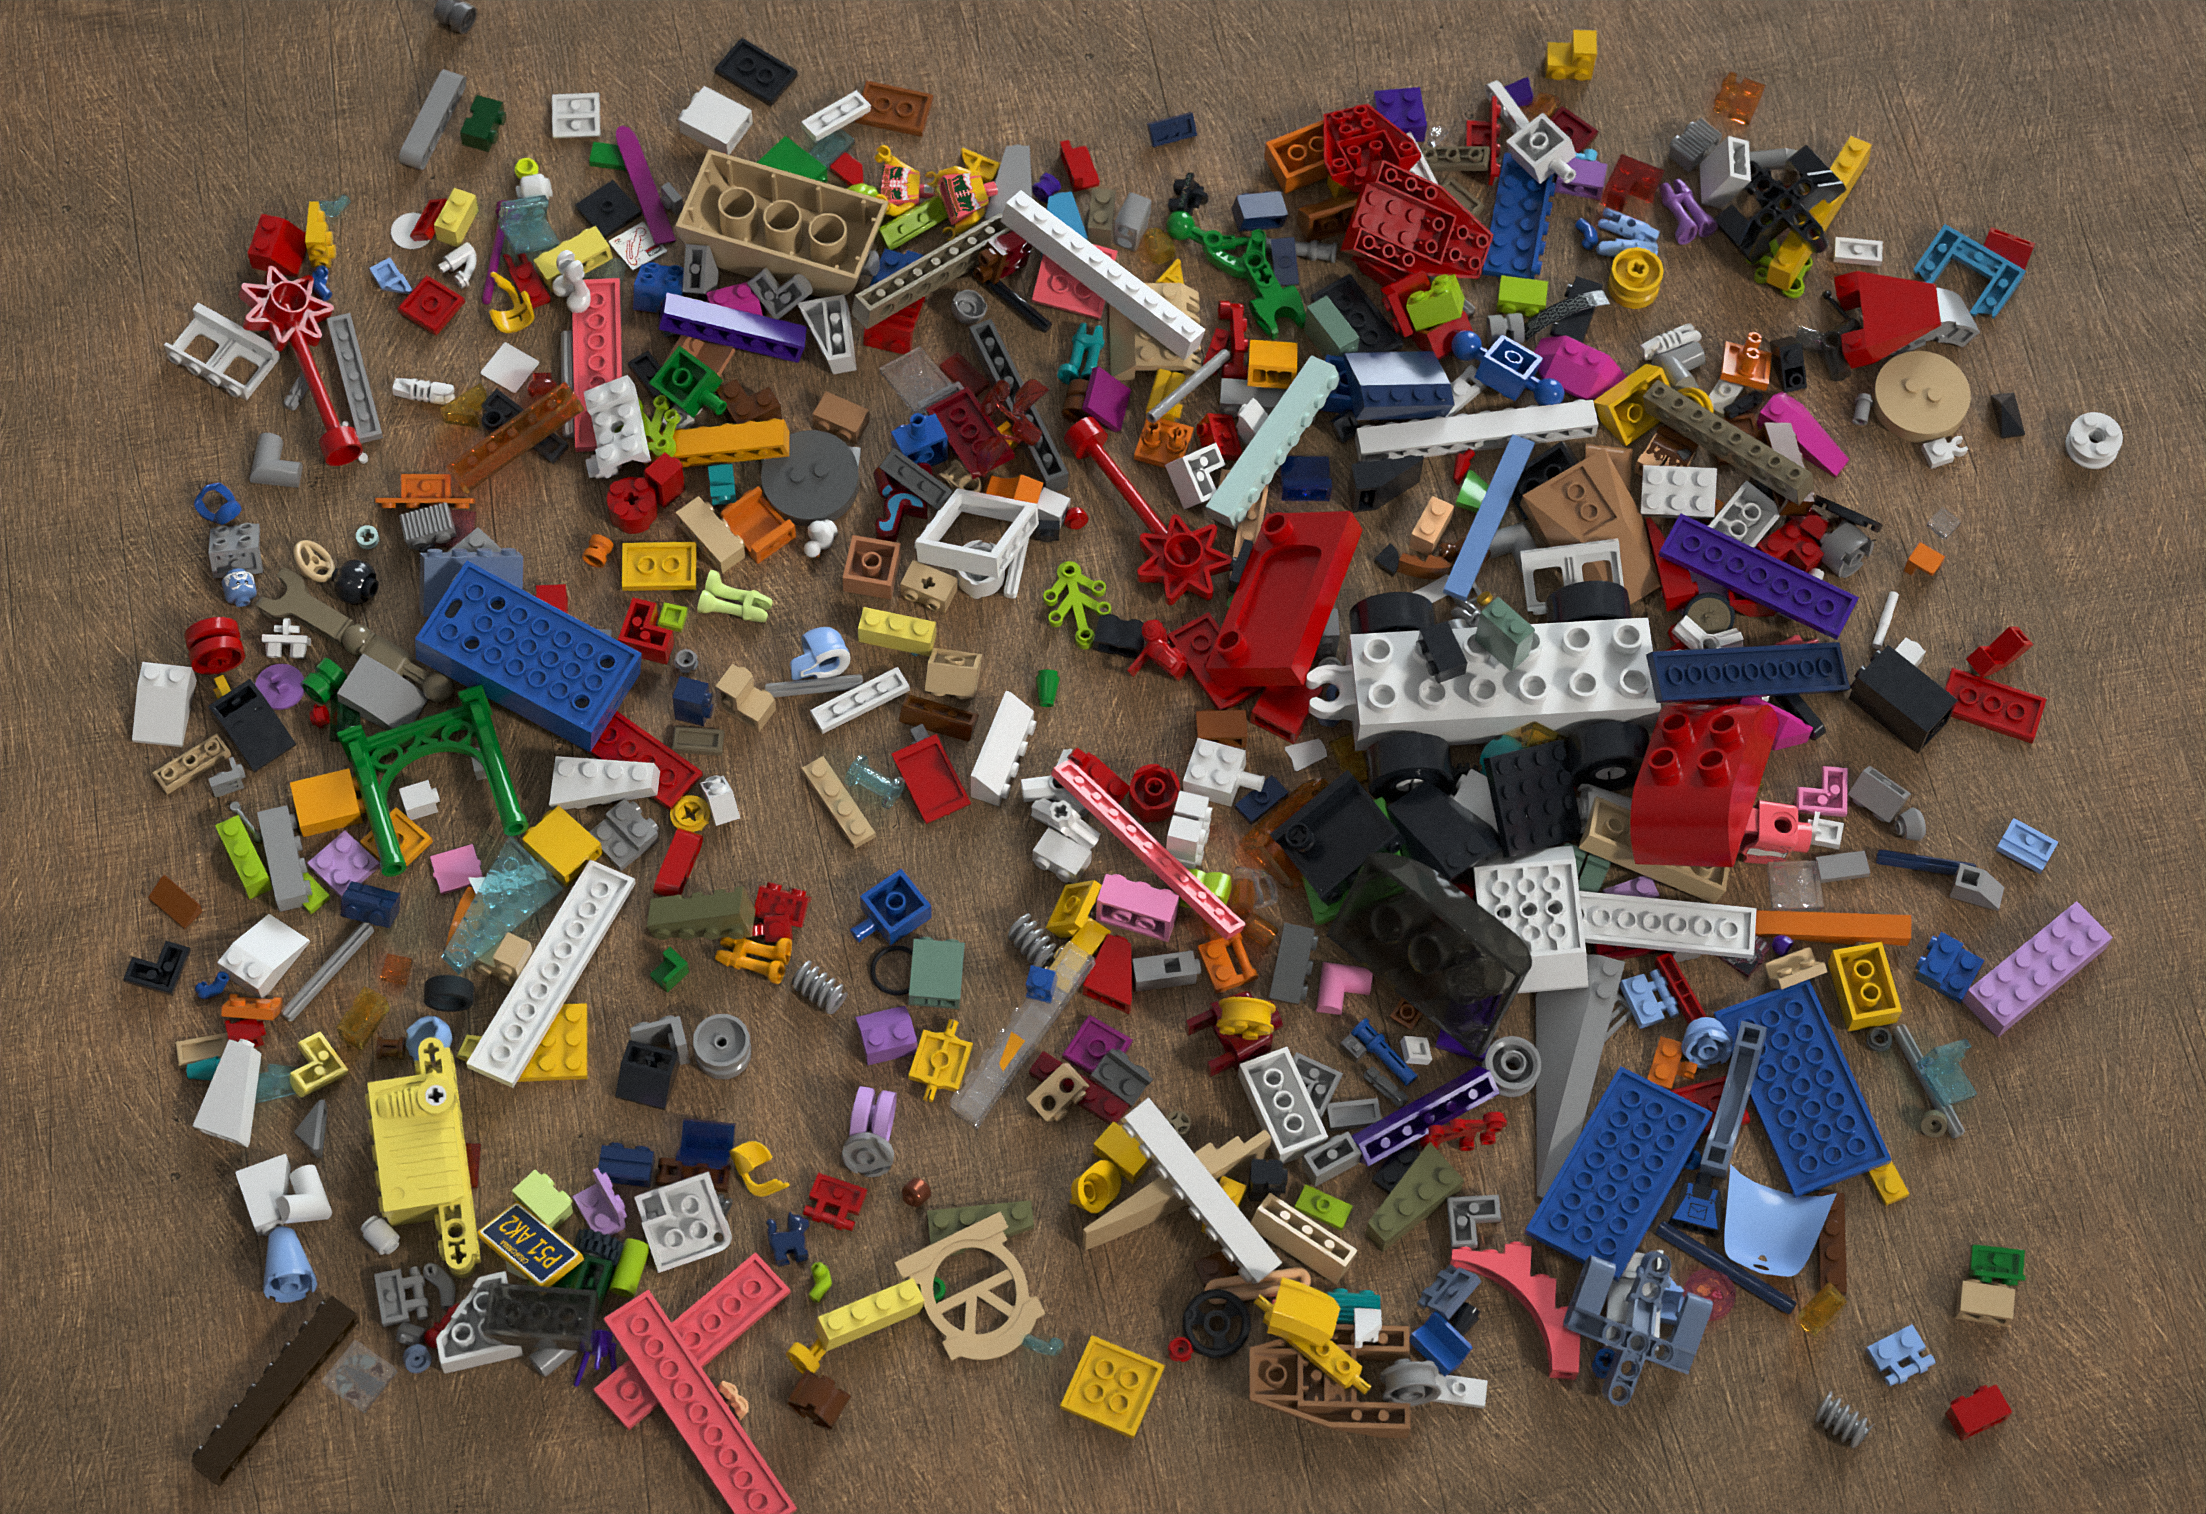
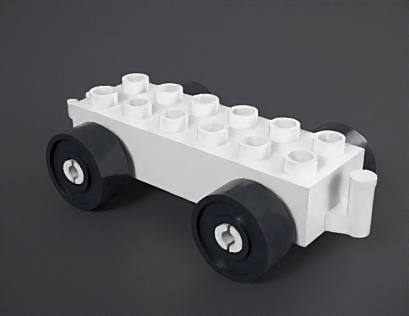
[1306,580,1675,803]

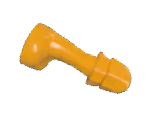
[715,937,792,984]

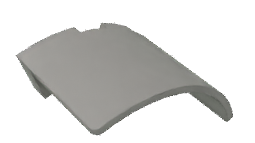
[1890,288,1980,357]

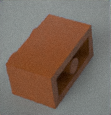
[1195,708,1248,748]

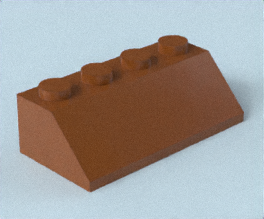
[1297,191,1360,243]

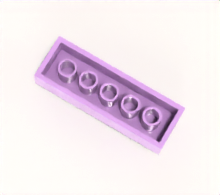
[1962,901,2113,1038]

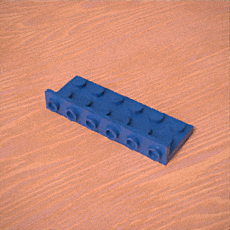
[1482,152,1558,280]

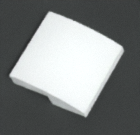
[552,93,600,138]

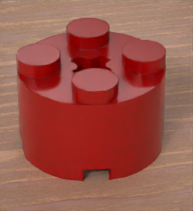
[607,477,658,534]
[1129,764,1180,823]

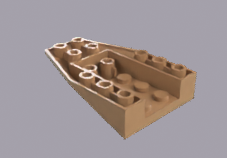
[1520,448,1661,606]

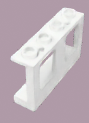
[164,303,280,401]
[1520,538,1624,615]

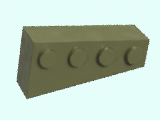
[647,886,755,940]
[1365,1142,1464,1252]

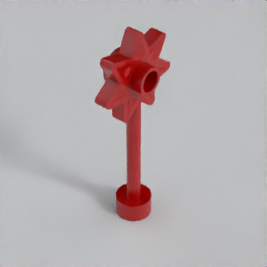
[238,266,363,466]
[1064,417,1232,606]

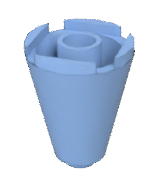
[263,1226,317,1303]

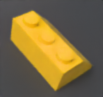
[1593,364,1670,446]

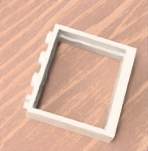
[914,488,1039,578]

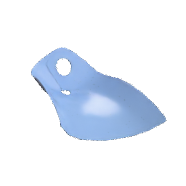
[1724,1164,1837,1276]

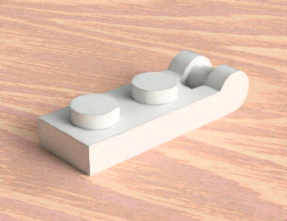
[1445,365,1487,418]

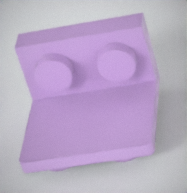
[573,1168,627,1235]

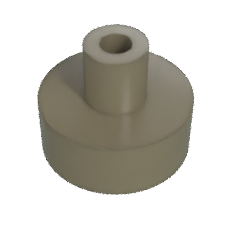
[1921,1110,1947,1137]

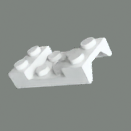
[584,375,651,479]
[1603,1250,1663,1356]

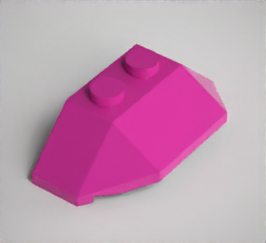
[1534,336,1627,401]
[1733,697,1813,751]

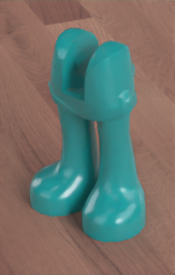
[1057,323,1105,385]

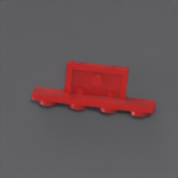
[1465,96,1501,186]

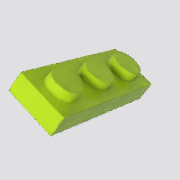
[878,195,948,250]

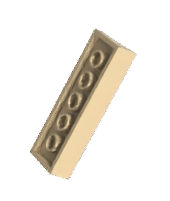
[1579,796,1730,904]

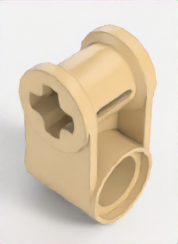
[937,459,981,494]

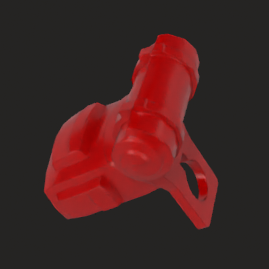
[1127,619,1188,682]

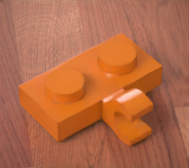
[1647,1036,1698,1090]

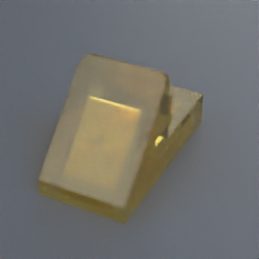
[440,383,487,427]

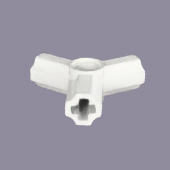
[1671,615,1744,650]
[1021,749,1089,819]
[1031,798,1100,850]

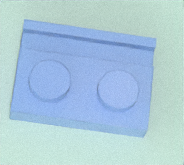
[1996,818,2058,874]

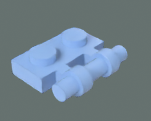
[1619,969,1680,1029]
[1866,1325,1935,1387]

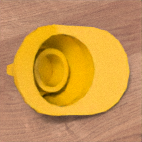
[1069,1160,1121,1213]

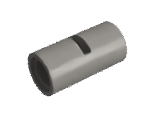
[528,1323,587,1378]

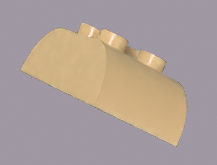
[676,149,889,297]

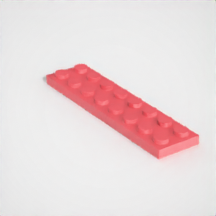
[572,278,622,452]
[593,1252,791,1431]

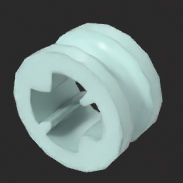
[356,525,379,549]

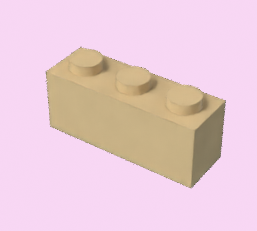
[675,496,745,574]

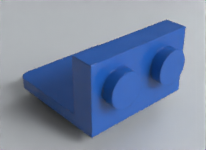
[633,262,684,312]

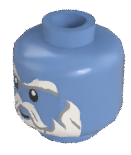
[222,568,257,607]

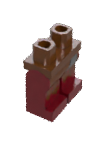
[973,230,1033,284]

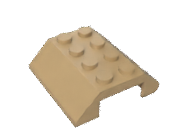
[1109,283,1201,380]

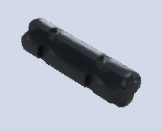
[1723,390,1763,420]

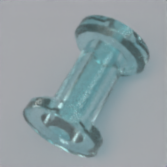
[844,754,905,809]

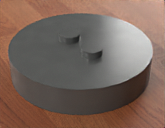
[761,430,860,527]

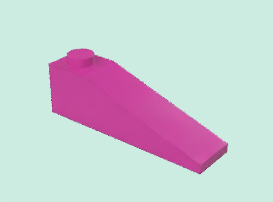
[1757,391,1849,478]

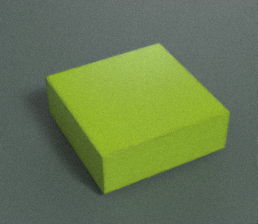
[657,602,688,633]

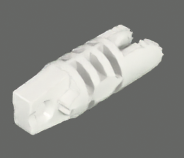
[1640,323,1702,361]
[392,378,455,405]

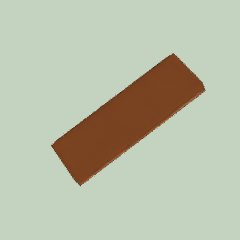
[148,875,203,930]

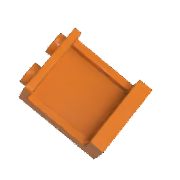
[720,486,796,564]

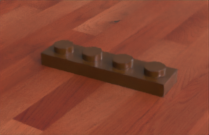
[1817,1192,1847,1295]

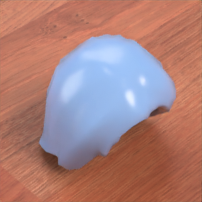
[406,1015,453,1062]

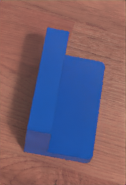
[1409,1311,1473,1377]

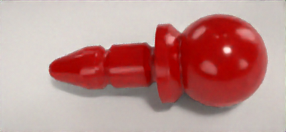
[424,1303,460,1348]

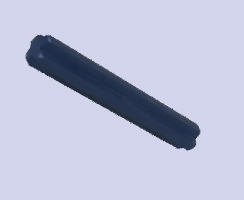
[1876,849,1976,875]

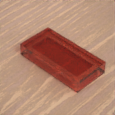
[940,351,989,397]

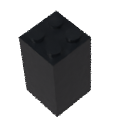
[1849,645,1958,754]

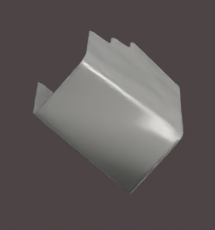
[1114,193,1151,252]

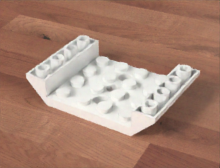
[1473,846,1588,996]

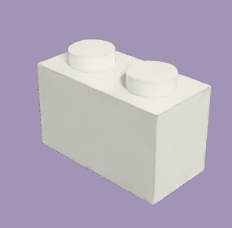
[1032,827,1092,884]

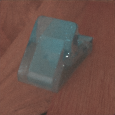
[255,1064,297,1104]

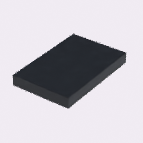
[714,37,798,107]

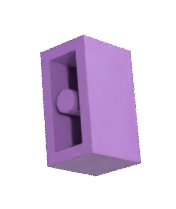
[1555,157,1607,200]

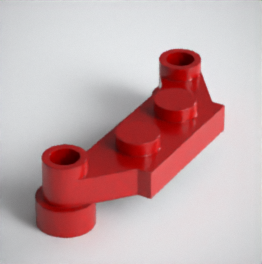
[1218,300,1248,380]

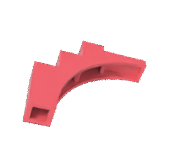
[1449,1242,1580,1380]

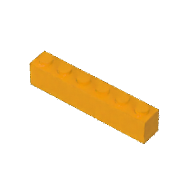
[643,419,789,468]

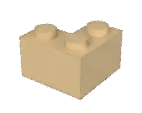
[715,664,776,732]
[473,932,533,986]

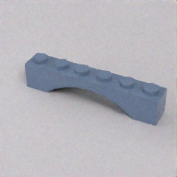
[1700,1021,1767,1180]

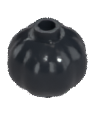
[331,559,379,605]

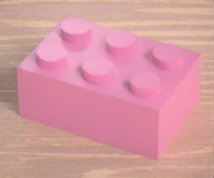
[1096,874,1179,942]

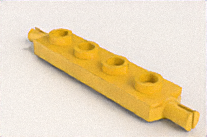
[1254,1295,1372,1395]

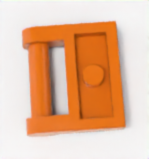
[1197,932,1259,994]
[221,993,283,1020]

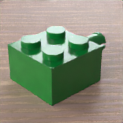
[649,346,727,418]

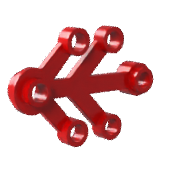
[1420,1112,1507,1151]

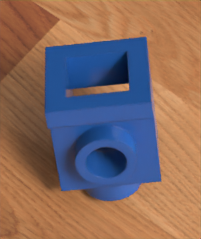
[1025,965,1058,1004]

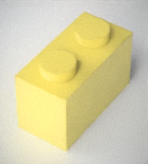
[434,188,479,248]

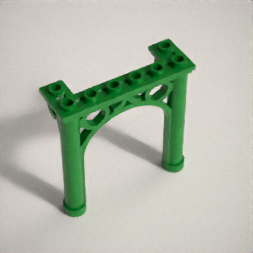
[337,684,529,877]

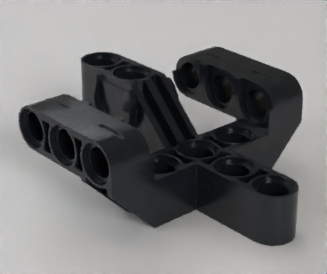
[1714,145,1846,265]

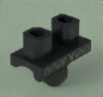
[1168,173,1209,216]

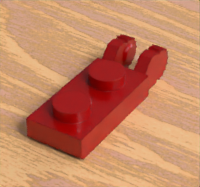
[503,248,551,309]

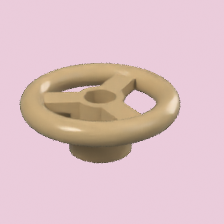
[293,540,335,582]

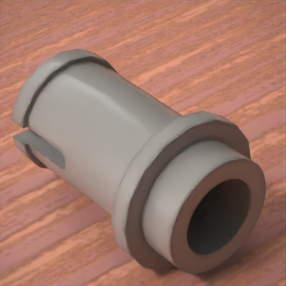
[1852,393,1874,426]

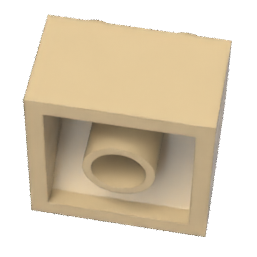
[925,648,982,699]

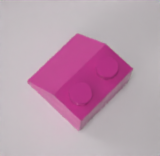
[706,282,763,345]

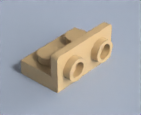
[1764,947,1828,989]

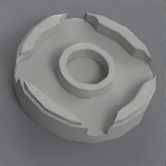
[842,1132,894,1177]

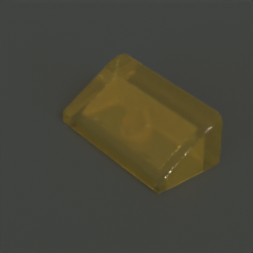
[1521,721,1567,748]

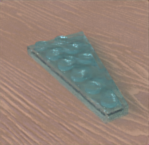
[441,836,563,975]

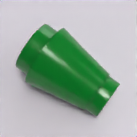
[1035,669,1060,707]

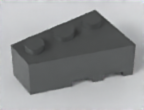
[1269,923,1319,1006]

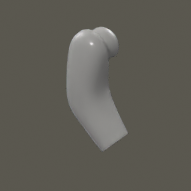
[423,1263,456,1310]

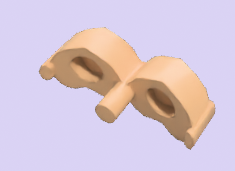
[716,1381,749,1420]

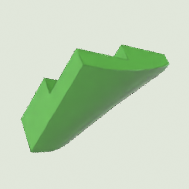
[1455,470,1506,526]

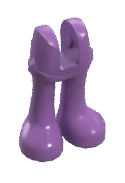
[1659,178,1718,245]

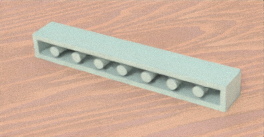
[1206,355,1340,529]

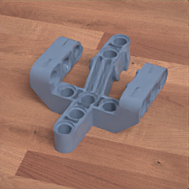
[1563,1251,1713,1406]

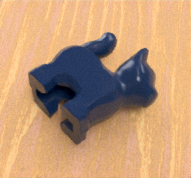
[766,1212,810,1267]

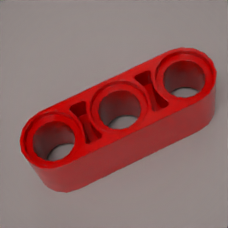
[653,828,703,897]

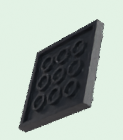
[1483,739,1583,858]

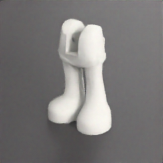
[552,250,591,313]

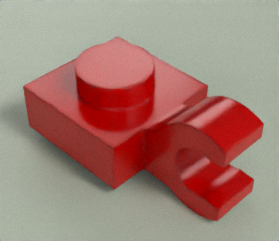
[752,914,793,942]

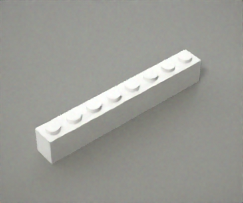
[1121,1098,1282,1284]

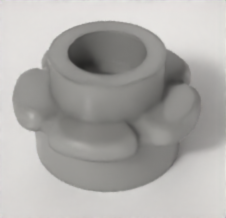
[674,649,698,673]

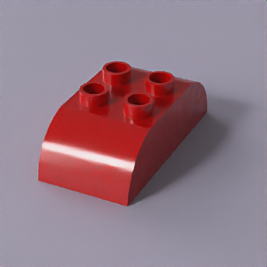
[1630,703,1779,867]

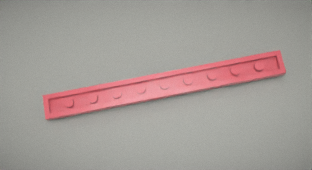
[1051,759,1246,940]

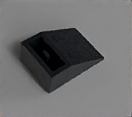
[1348,455,1424,513]
[208,679,296,773]

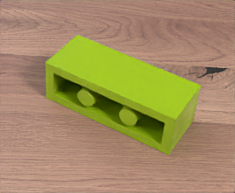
[215,815,273,900]

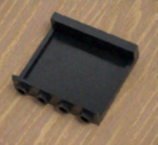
[1270,769,1407,906]

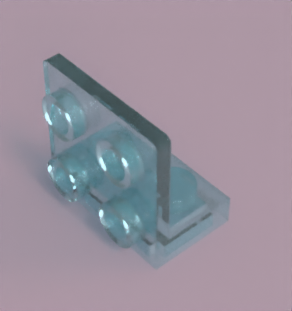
[498,195,560,254]
[1916,1039,1977,1107]

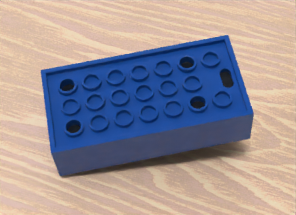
[415,560,642,752]

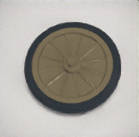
[1683,592,1735,635]

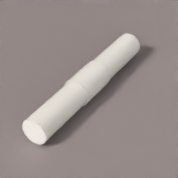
[1872,591,1899,649]

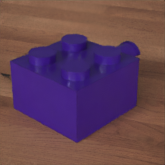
[1372,87,1427,142]

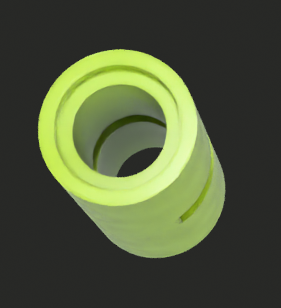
[609,1239,650,1298]

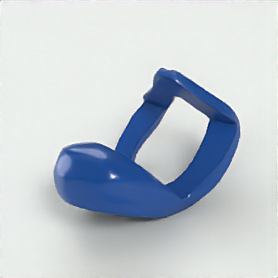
[194,483,242,525]

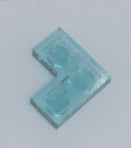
[804,128,855,170]

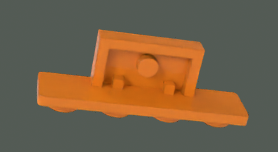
[375,474,475,509]

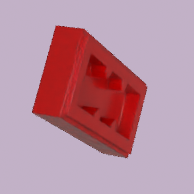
[410,198,447,241]

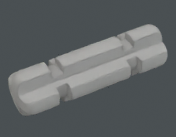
[283,371,309,411]

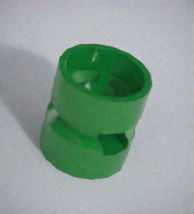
[300,658,347,705]

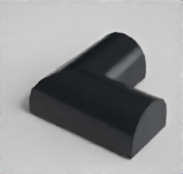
[123,941,191,996]

